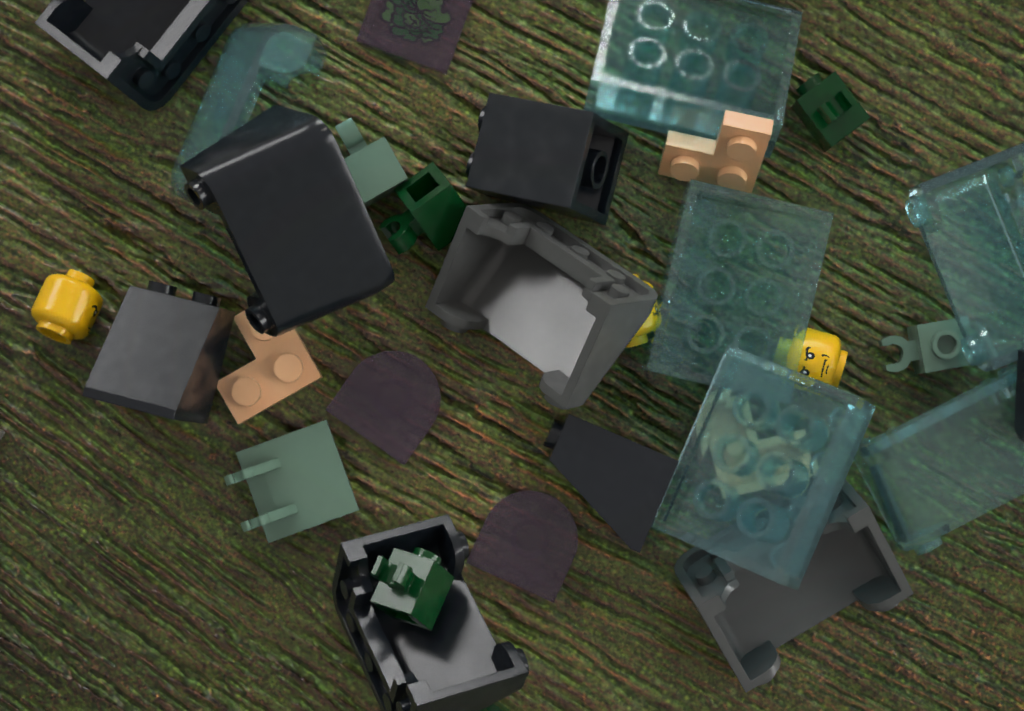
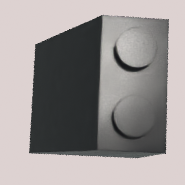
[466,93,629,226]
[82,280,236,424]
[543,414,679,553]

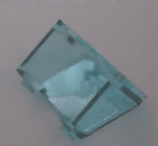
[171,22,328,210]
[905,143,1024,372]
[848,361,1024,556]

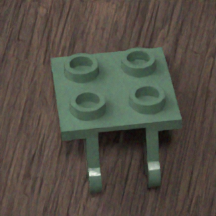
[223,420,360,543]

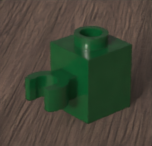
[791,71,870,152]
[379,162,466,254]
[370,547,455,631]

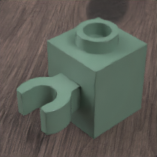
[335,117,408,208]
[878,317,974,374]

